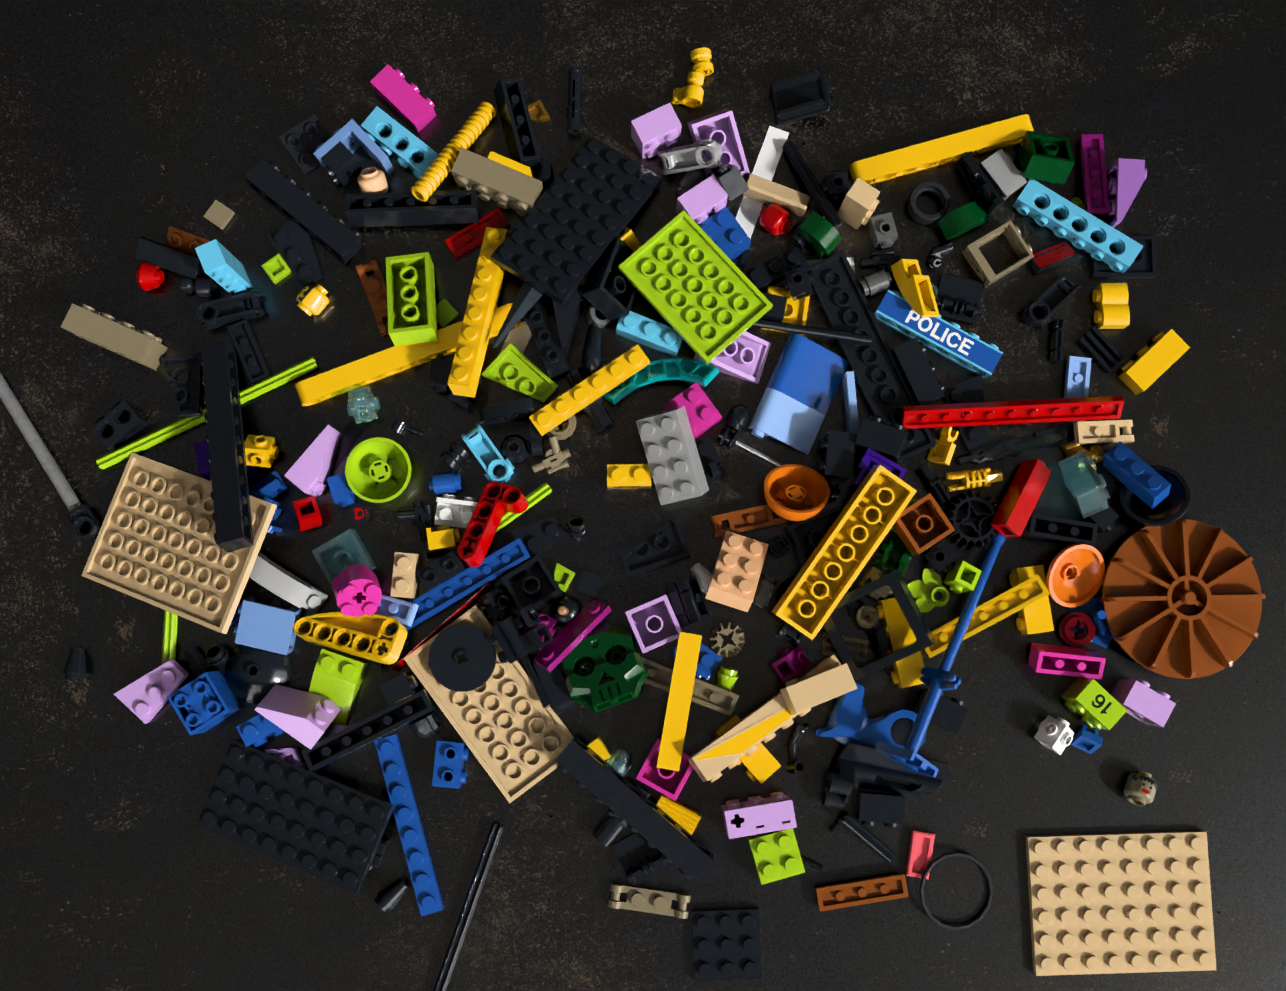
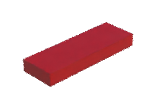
[444,207,510,259]

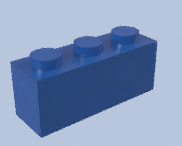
[1103,441,1171,509]

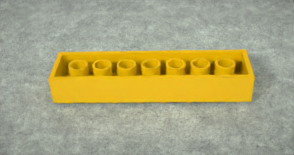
[771,465,917,640]

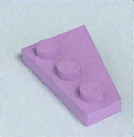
[114,659,189,724]

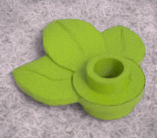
[907,568,950,612]

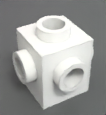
[1034,715,1075,755]

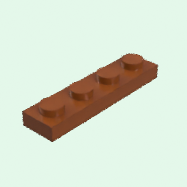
[815,873,909,912]

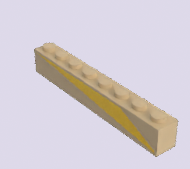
[688,655,841,783]

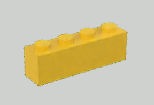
[876,597,925,688]

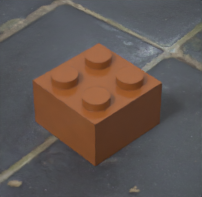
[892,493,955,556]

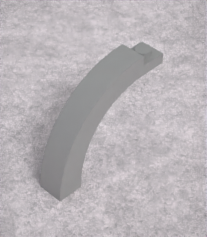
[249,552,328,614]

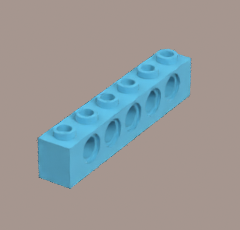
[1013,180,1143,273]

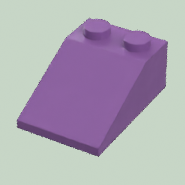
[1102,158,1147,228]

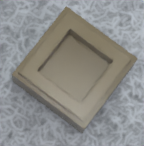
[203,200,235,230]

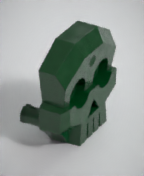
[561,623,648,713]

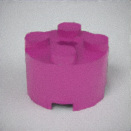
[332,564,382,617]

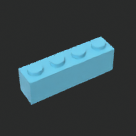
[195,239,252,296]

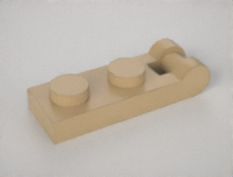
[1073,420,1135,445]

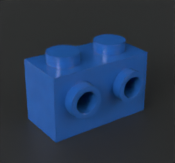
[236,714,285,748]
[432,739,469,789]

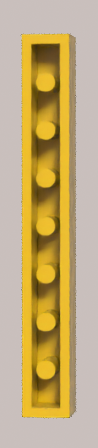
[447,227,509,398]

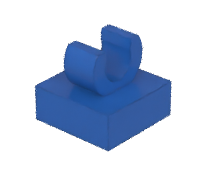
[1070,724,1103,754]

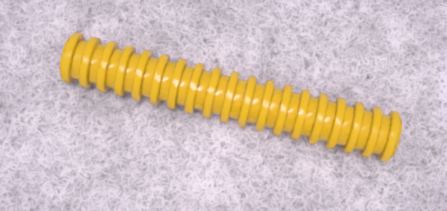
[411,101,497,202]

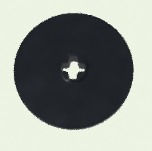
[429,624,497,692]

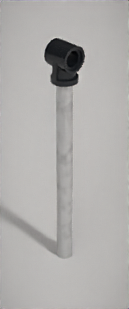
[0,373,102,539]

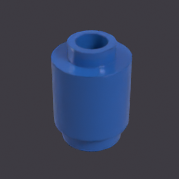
[429,471,462,495]

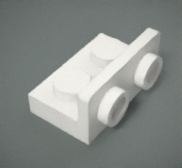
[434,494,478,529]

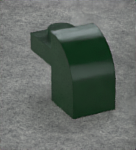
[937,201,989,240]
[800,211,841,259]

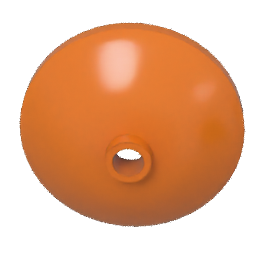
[1046,543,1105,608]

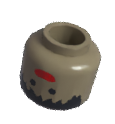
[1123,771,1158,806]

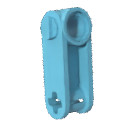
[460,423,515,484]

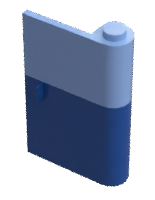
[749,333,848,455]

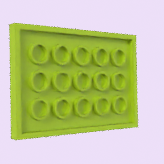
[618,210,773,365]

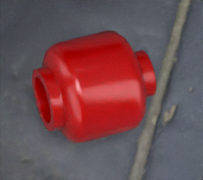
[759,203,792,236]

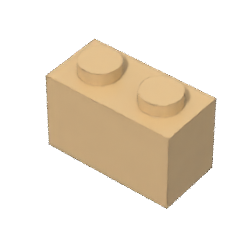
[390,552,421,599]

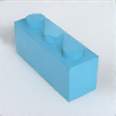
[616,311,684,358]

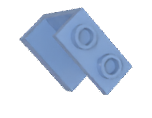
[234,596,302,655]

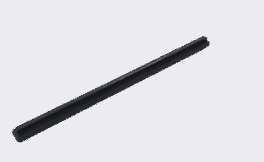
[433,823,503,991]

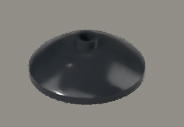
[1119,465,1190,527]
[225,644,292,704]

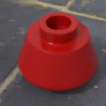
[136,261,164,291]

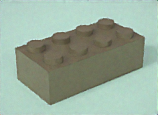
[451,148,544,217]
[61,303,168,371]

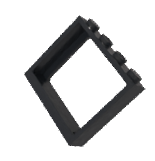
[823,568,936,681]

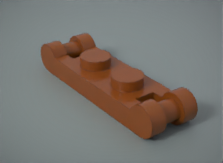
[355,257,388,336]
[710,504,791,538]

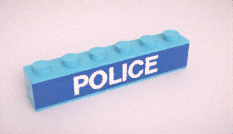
[874,290,1003,379]

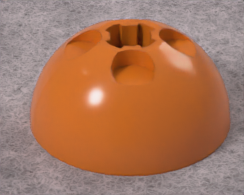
[764,464,830,521]

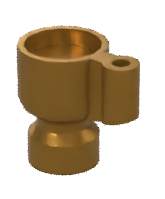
[1062,440,1104,473]

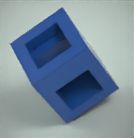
[327,472,356,507]

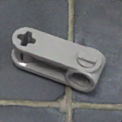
[658,138,722,175]

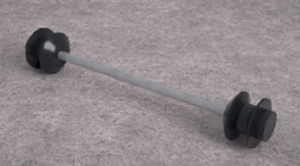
[717,426,841,503]

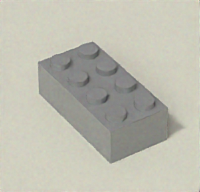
[636,406,709,505]

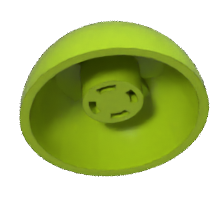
[345,437,412,503]

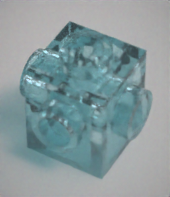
[347,386,381,424]

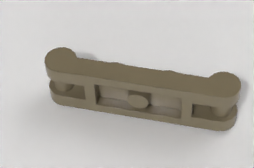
[607,883,691,919]

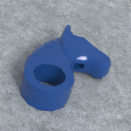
[816,681,927,748]

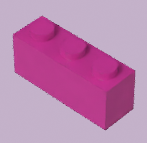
[370,64,436,133]
[1028,643,1106,679]

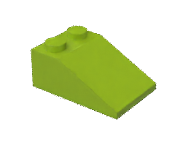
[309,648,369,726]

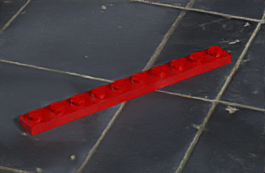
[901,396,1125,429]

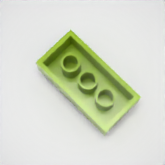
[386,252,438,346]

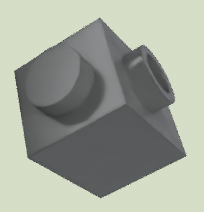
[867,212,898,249]

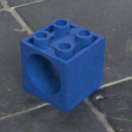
[167,671,243,736]

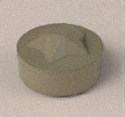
[856,605,879,628]

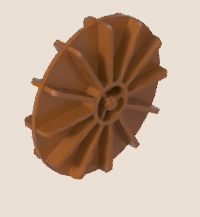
[1100,519,1266,679]

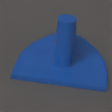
[1067,595,1112,648]

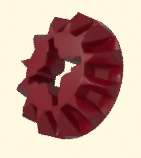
[1058,612,1096,647]

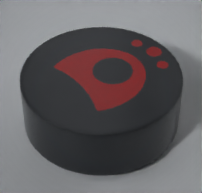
[347,503,371,525]

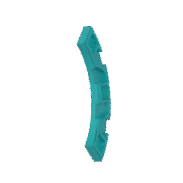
[601,358,719,405]

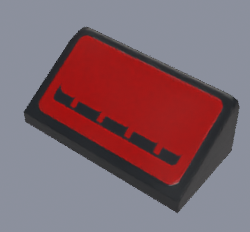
[1029,239,1078,275]

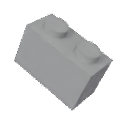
[979,148,1027,201]

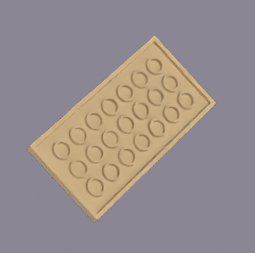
[404,605,574,803]

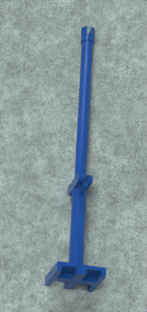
[875,530,1006,778]

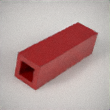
[990,459,1052,538]

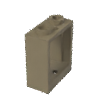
[962,220,1034,288]

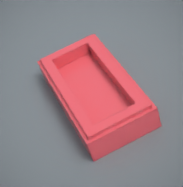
[905,829,935,880]

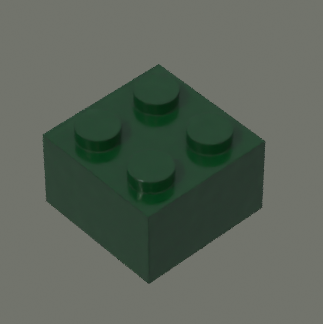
[1018,131,1075,184]

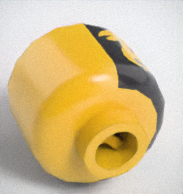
[296,284,329,316]

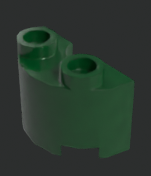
[872,534,913,578]

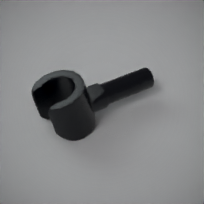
[391,420,423,436]

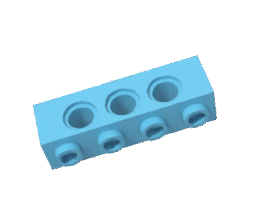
[360,106,439,180]

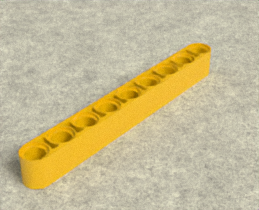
[848,114,1034,185]

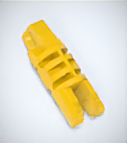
[946,467,1003,492]

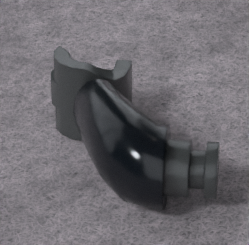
[582,304,611,376]

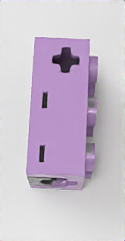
[721,792,797,839]

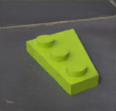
[481,343,559,403]

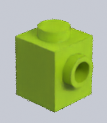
[943,561,982,594]

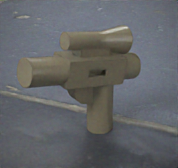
[531,435,571,474]

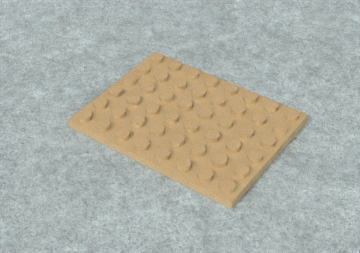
[81,452,277,634]
[1026,830,1217,976]

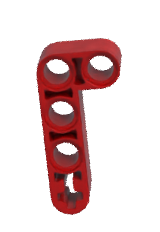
[457,482,529,568]

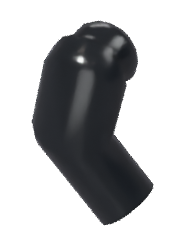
[927,241,954,268]

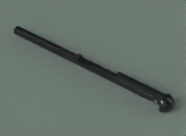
[752,319,872,345]

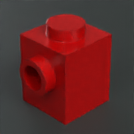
[293,496,322,532]

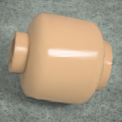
[358,167,389,194]

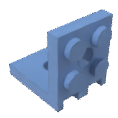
[313,119,395,176]

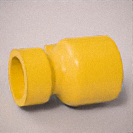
[671,71,705,108]

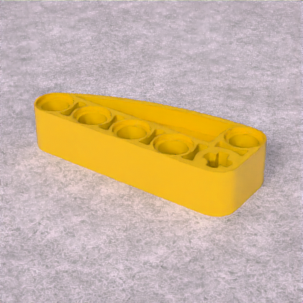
[294,612,408,665]

